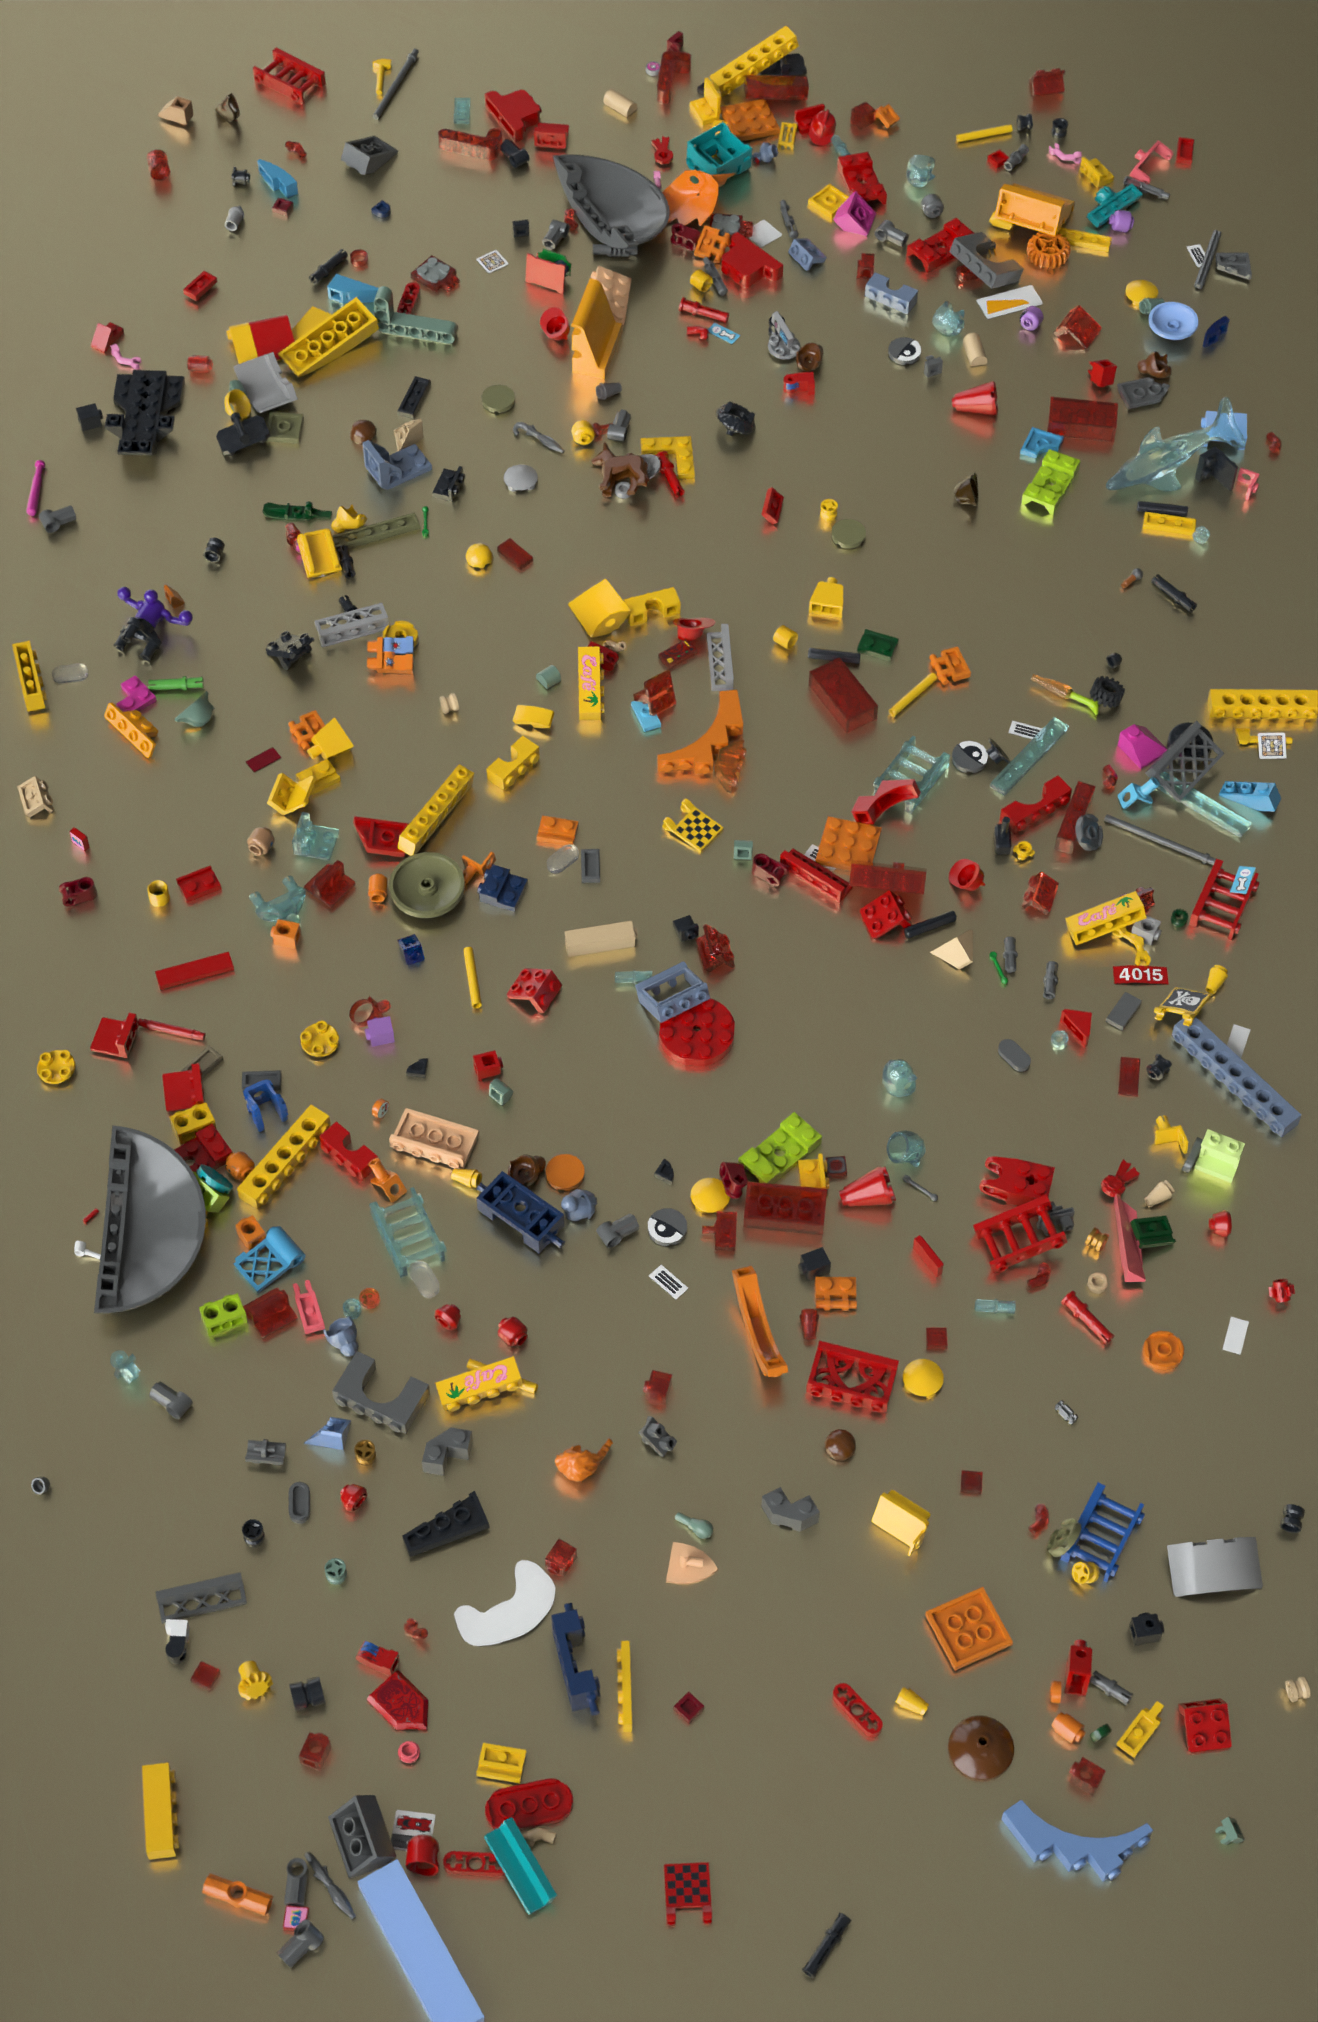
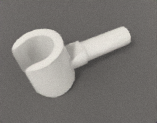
[74,1241,101,1259]

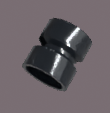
[289,1676,325,1711]

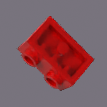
[794,104,825,135]

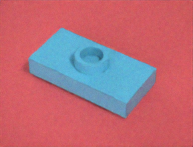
[631,697,661,732]

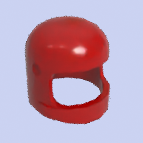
[405,1834,440,1877]

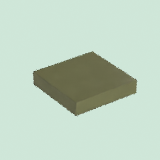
[267,412,304,444]

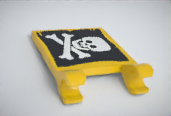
[1154,987,1211,1026]

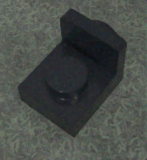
[673,915,699,942]

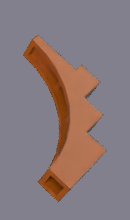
[657,690,743,774]

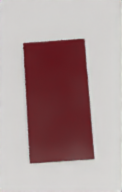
[246,747,281,772]

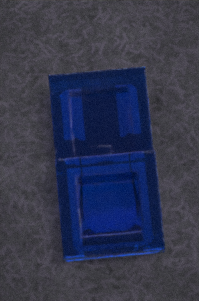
[1203,316,1229,348]

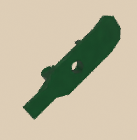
[262,501,332,521]

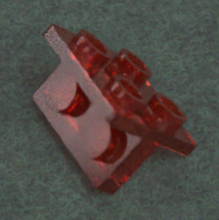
[1029,68,1065,96]
[633,670,676,716]
[304,860,356,907]
[696,924,735,972]
[243,1288,297,1338]

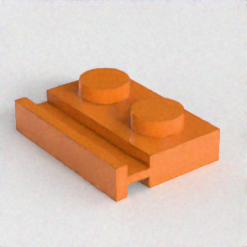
[537,815,578,847]

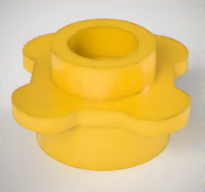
[1013,841,1035,860]

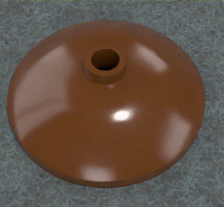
[948,1715,1014,1781]

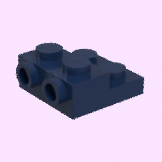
[477,865,528,912]

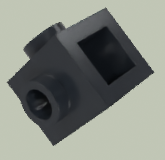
[1129,1612,1164,1646]

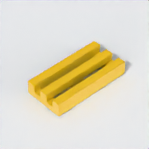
[778,122,798,149]

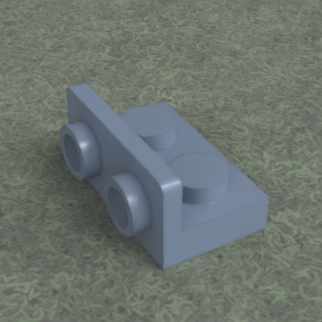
[788,238,827,271]

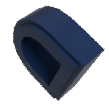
[371,200,391,218]

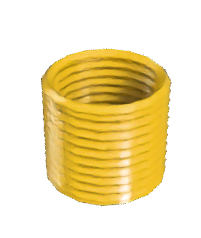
[690,269,713,292]
[773,625,798,650]
[147,880,170,907]

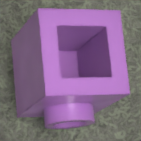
[365,1016,395,1047]

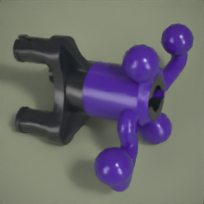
[113,587,193,661]

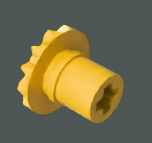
[238,1660,273,1700]

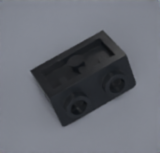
[432,466,465,502]

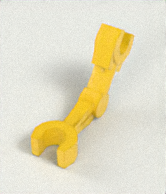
[1112,927,1151,966]

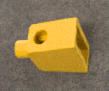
[809,577,843,618]
[307,717,354,760]

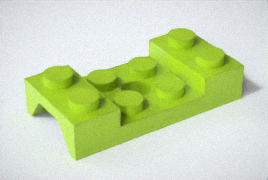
[1021,449,1081,515]
[738,1112,822,1191]

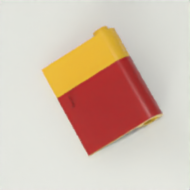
[226,314,295,364]

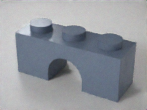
[865,272,918,314]

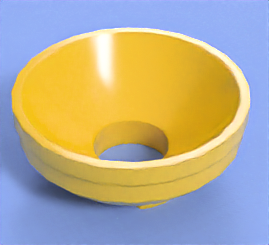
[224,389,251,420]

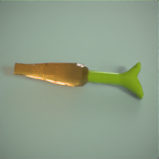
[1031,674,1099,716]

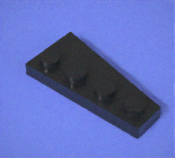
[402,1491,490,1557]

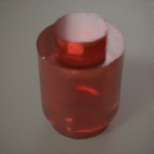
[187,355,213,373]

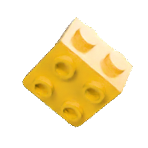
[267,773,316,815]

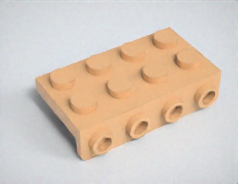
[590,266,632,328]
[389,1108,479,1169]

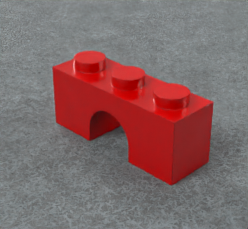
[319,1121,378,1181]

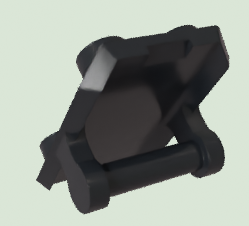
[760,53,807,81]
[216,412,271,456]
[266,631,314,670]

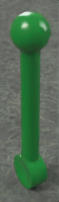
[422,506,429,536]
[989,951,1008,984]

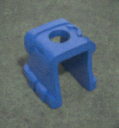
[243,1079,288,1132]

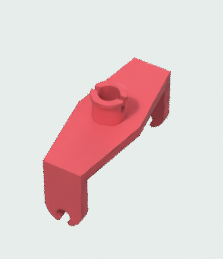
[1130,140,1173,184]

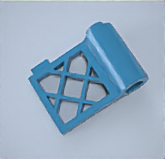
[234,1226,306,1293]

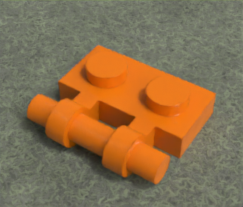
[694,225,731,263]
[929,646,971,685]
[288,710,325,751]
[815,1277,857,1311]

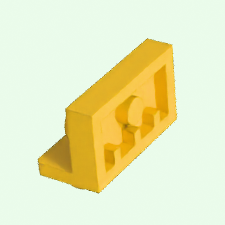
[1080,157,1114,188]
[798,1153,829,1198]

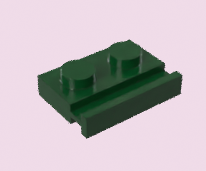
[857,629,899,662]
[1130,1216,1176,1249]

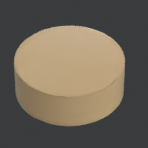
[1087,1273,1108,1294]

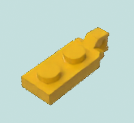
[1117,1701,1164,1759]

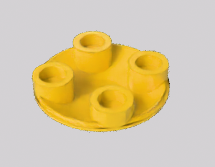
[1125,280,1158,306]
[300,1020,339,1057]
[37,1050,76,1084]
[691,1178,730,1213]
[903,1359,944,1397]

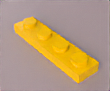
[617,1641,632,1732]

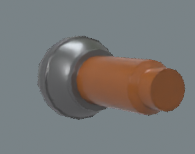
[1121,568,1143,588]

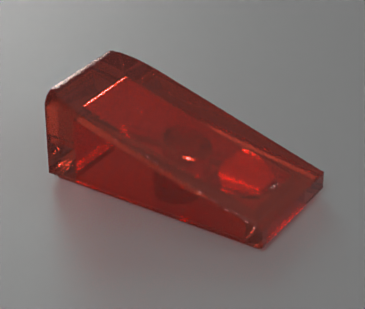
[1118,1057,1140,1097]

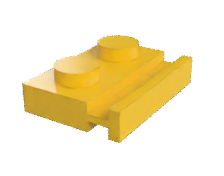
[296,759,341,796]
[476,1743,526,1784]

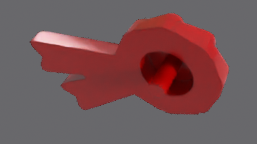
[652,136,673,165]
[1101,1159,1140,1197]

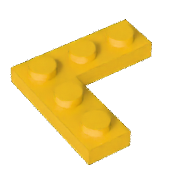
[640,436,695,479]

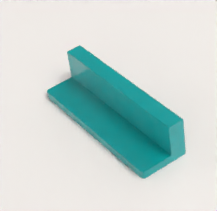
[484,1817,557,1914]

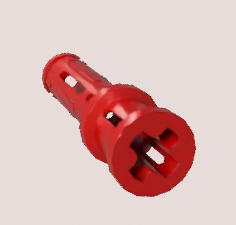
[679,297,729,323]
[655,451,685,497]
[1061,1291,1115,1345]

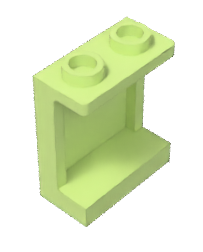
[1194,1129,1245,1183]

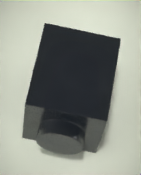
[76,403,103,431]
[798,1247,831,1281]

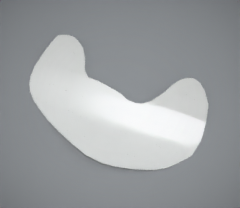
[454,1560,555,1646]

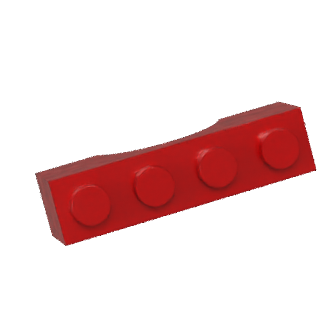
[1000,775,1072,834]

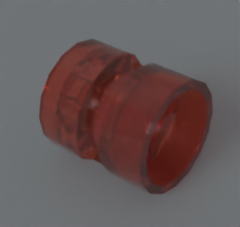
[146,150,171,181]

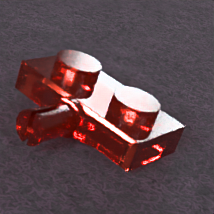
[702,1211,737,1251]

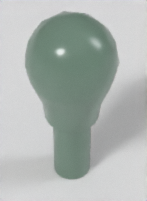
[675,1512,714,1539]

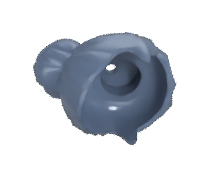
[561,1189,598,1221]
[324,1316,359,1357]

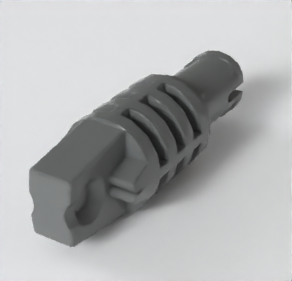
[593,244,638,257]

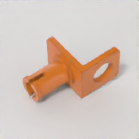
[461,851,496,885]
[368,1158,407,1202]

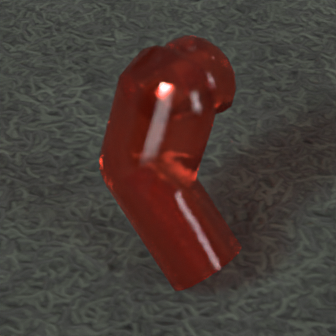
[285,141,307,158]
[564,208,579,230]
[1266,432,1282,454]
[1103,765,1118,789]
[1027,1263,1051,1290]
[1028,1504,1049,1535]
[404,1618,428,1640]

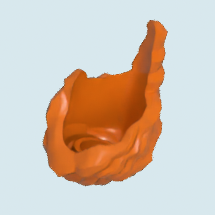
[554,1438,613,1482]

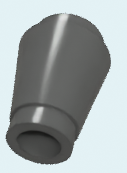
[596,382,622,400]

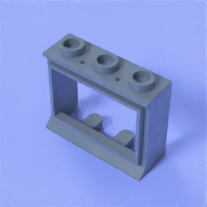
[635,961,710,1023]

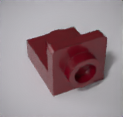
[667,31,684,58]

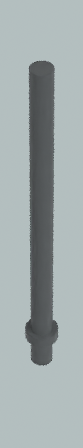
[373,48,419,120]
[1104,814,1216,865]

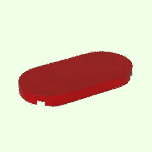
[485,1778,573,1831]

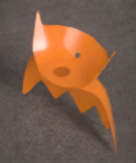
[662,170,735,226]

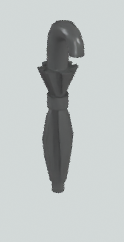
[513,422,565,454]
[304,1851,356,1919]

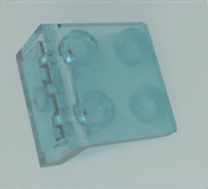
[292,812,339,861]

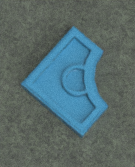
[1020,427,1064,459]

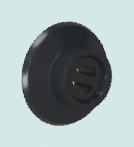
[986,738,1011,764]

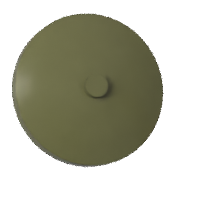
[389,852,465,918]

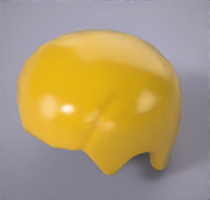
[465,543,494,568]

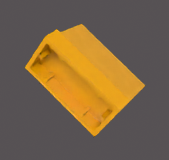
[994,183,1075,236]
[572,278,622,379]

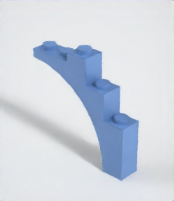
[1002,1800,1153,1882]

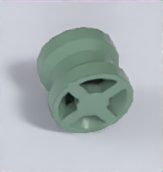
[325,1558,347,1585]

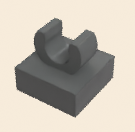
[924,355,943,378]

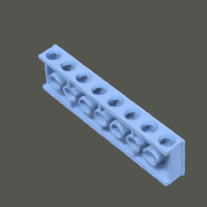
[357,1859,485,2022]

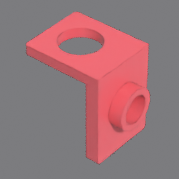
[1237,467,1260,501]

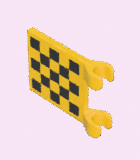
[662,799,724,852]

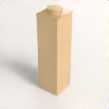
[565,921,638,957]

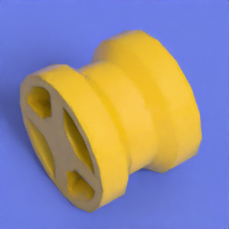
[820,499,838,521]
[1072,1561,1099,1584]

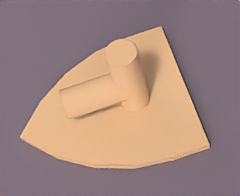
[666,1542,718,1584]

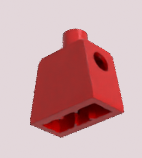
[1064,1639,1093,1697]

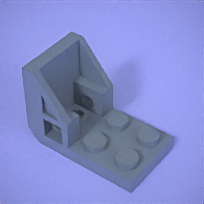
[362,440,432,490]

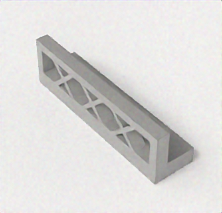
[314,603,389,648]
[707,624,734,691]

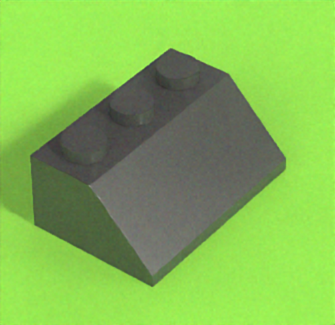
[328,1795,396,1879]

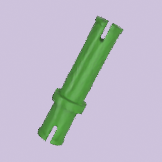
[148,676,204,691]

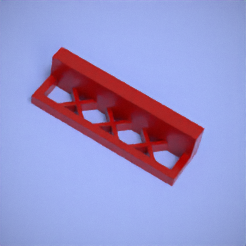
[780,848,853,903]

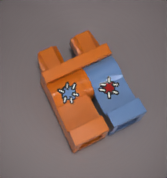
[367,636,414,674]

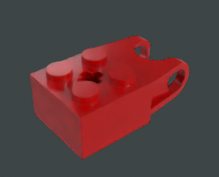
[979,1156,1055,1206]

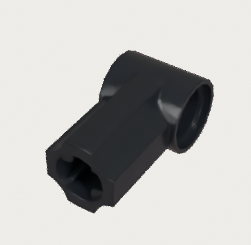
[500,139,530,168]

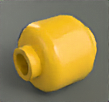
[571,420,595,446]

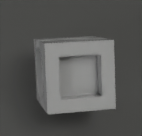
[1131,915,1162,946]

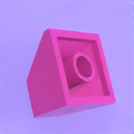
[834,191,876,236]
[1117,724,1167,769]

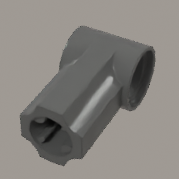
[542,219,570,250]
[874,220,909,247]
[607,409,631,442]
[39,505,77,533]
[596,1213,639,1248]
[149,1381,193,1419]
[284,1858,309,1907]
[277,1919,324,1968]

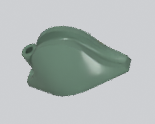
[175,691,215,727]

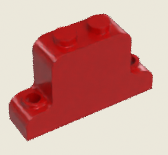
[485,89,542,143]
[721,232,784,287]

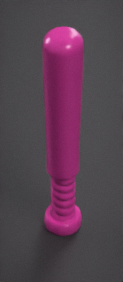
[26,460,45,516]

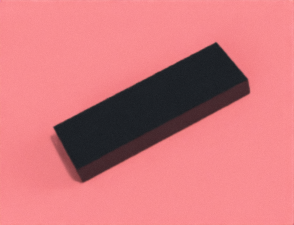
[397,376,431,419]

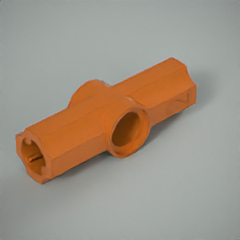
[202,1873,273,1916]

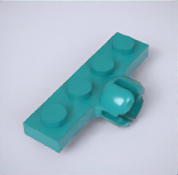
[1086,183,1143,228]

